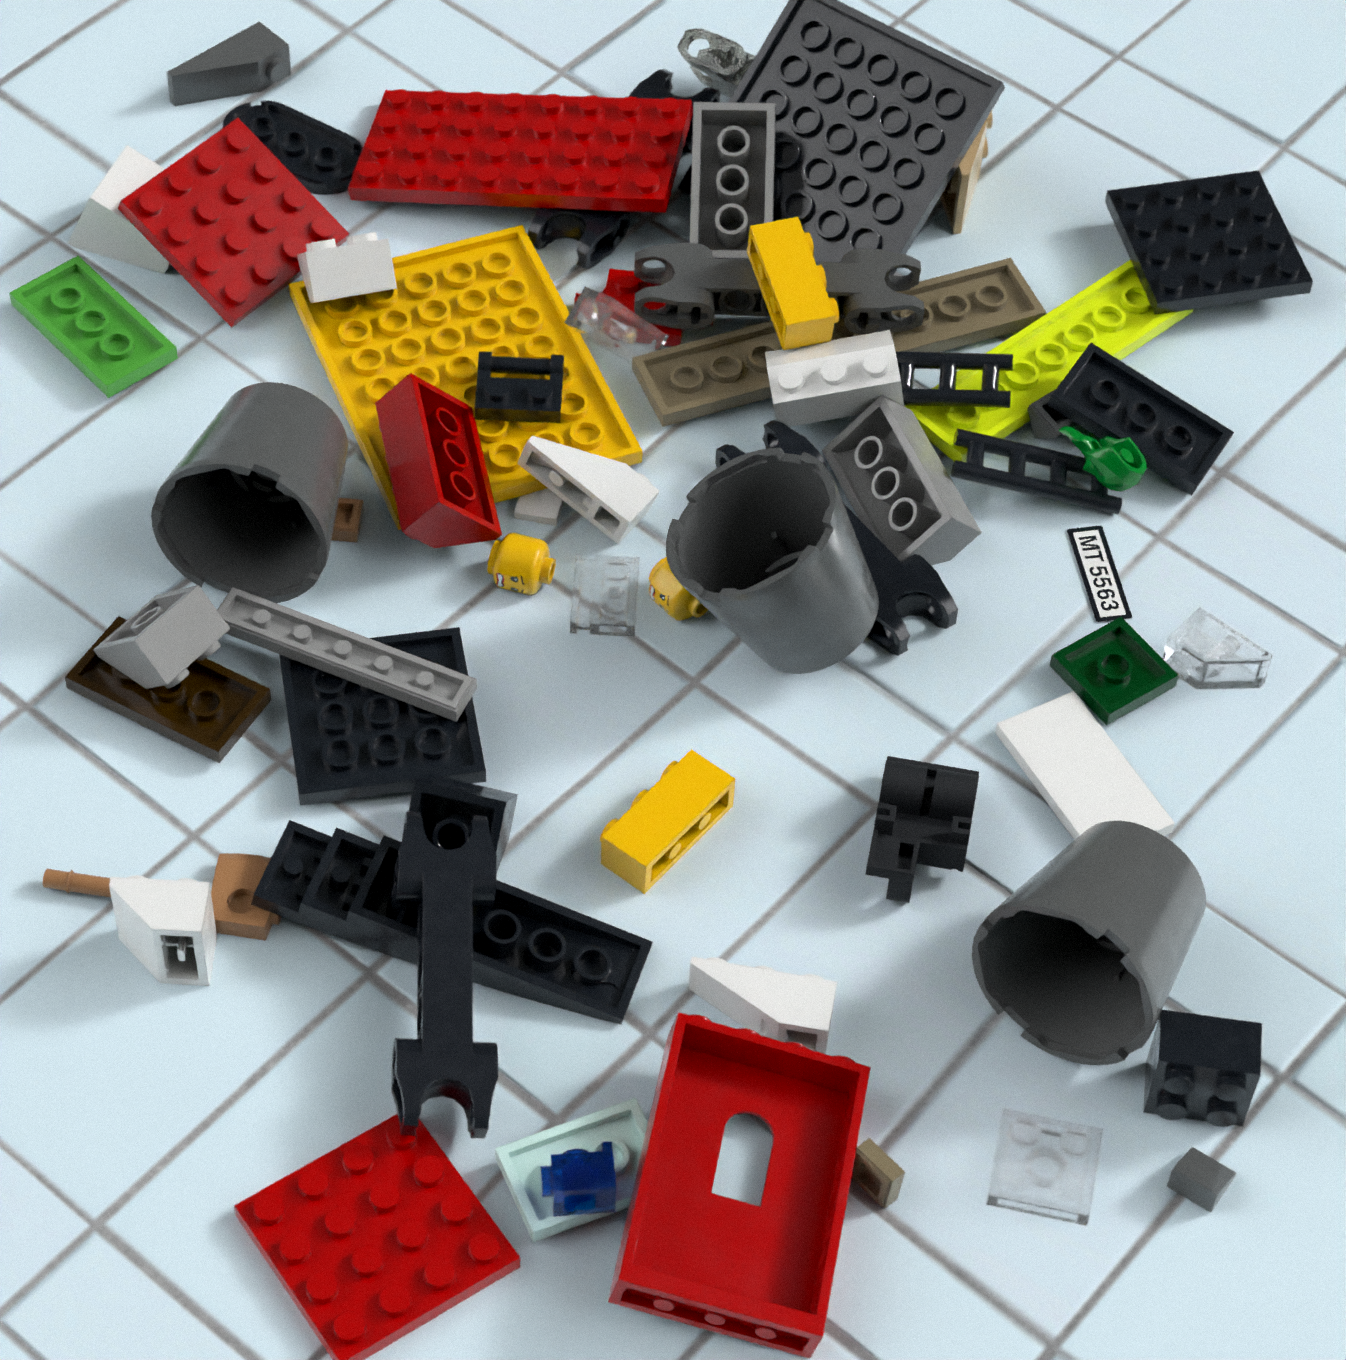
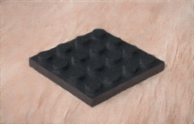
[1105,170,1313,315]
[279,627,486,806]

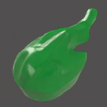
[1059,426,1147,492]

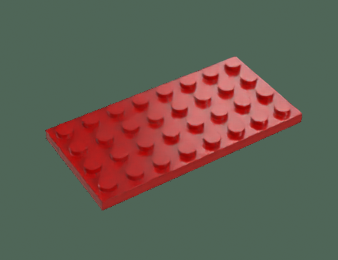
[348,89,693,213]

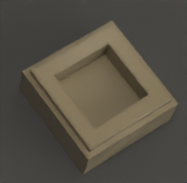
[851,1138,905,1209]

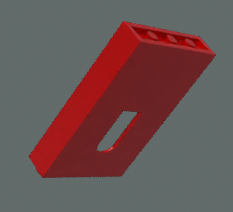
[608,1012,871,1359]

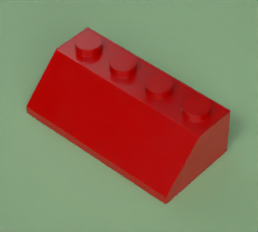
[375,373,502,548]

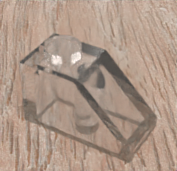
[564,287,669,364]
[1163,607,1273,689]

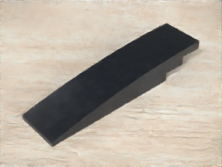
[251,820,653,1024]

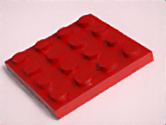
[118,118,349,328]
[234,1114,520,1360]

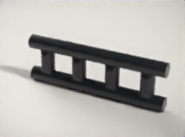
[895,351,1013,408]
[951,428,1122,515]

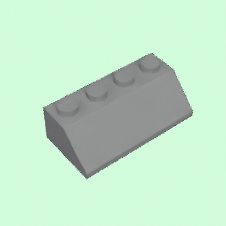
[822,395,982,566]

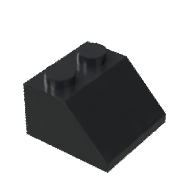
[409,773,518,871]

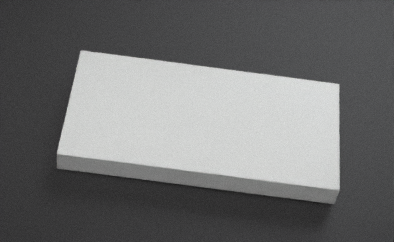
[995,691,1175,840]

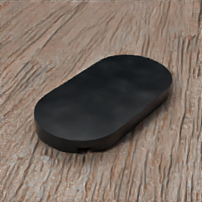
[223,101,363,195]

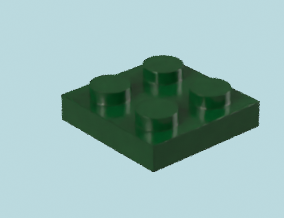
[1049,617,1179,725]

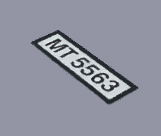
[1067,526,1132,622]

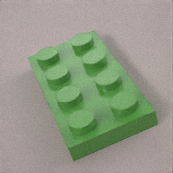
[9,256,178,398]

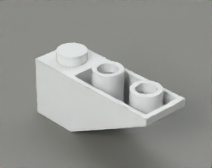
[688,957,837,1054]

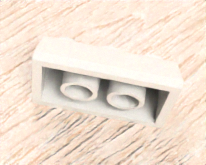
[765,330,904,427]

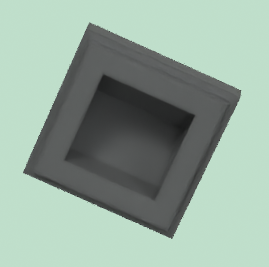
[1028,389,1078,439]

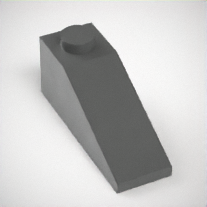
[167,21,291,106]

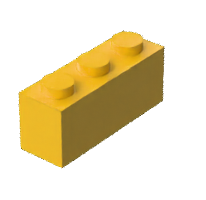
[747,217,839,350]
[600,749,735,894]

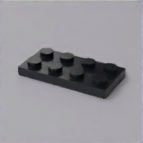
[1047,343,1234,496]

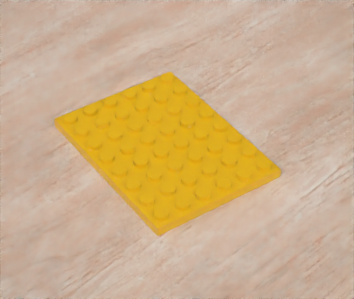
[289,225,643,530]

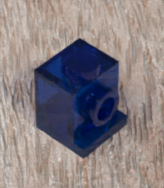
[540,1141,617,1217]

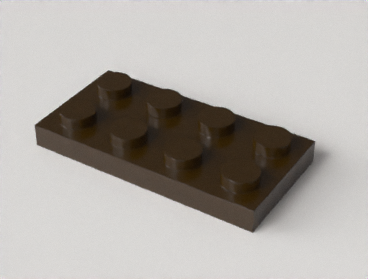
[65,616,271,763]

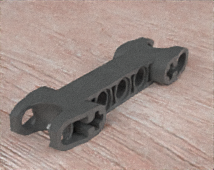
[634,243,924,334]

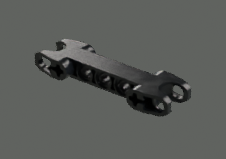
[528,69,720,269]
[715,420,958,656]
[391,811,498,1139]

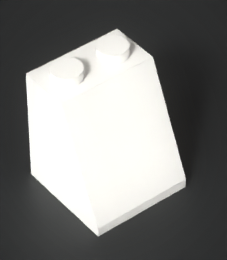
[68,145,170,274]

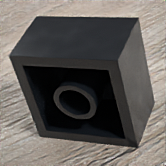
[1143,1010,1262,1127]

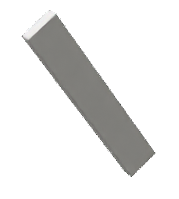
[217,587,477,722]

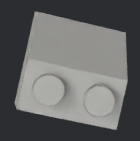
[93,585,230,689]

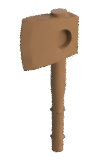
[43,853,282,941]

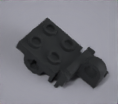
[865,756,979,903]

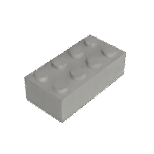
[690,102,775,260]

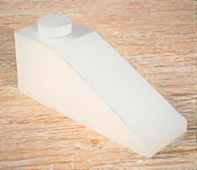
[517,435,660,544]

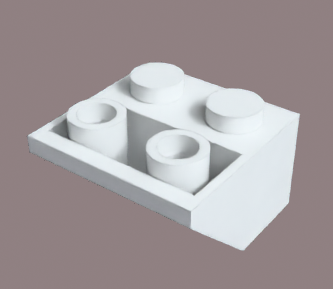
[297,232,397,303]
[109,876,217,986]

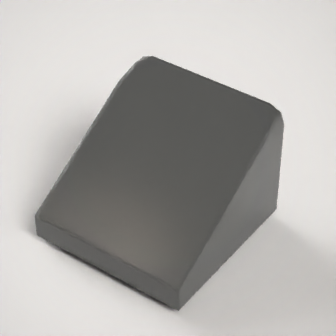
[1167,1147,1236,1213]

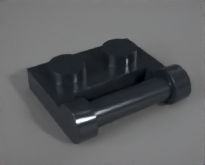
[474,351,564,423]

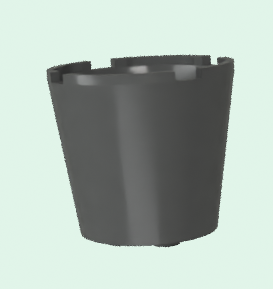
[151,382,348,603]
[666,448,879,674]
[972,821,1206,1065]

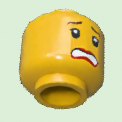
[487,533,556,595]
[649,557,708,621]

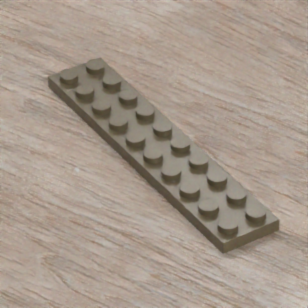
[632,258,1046,427]

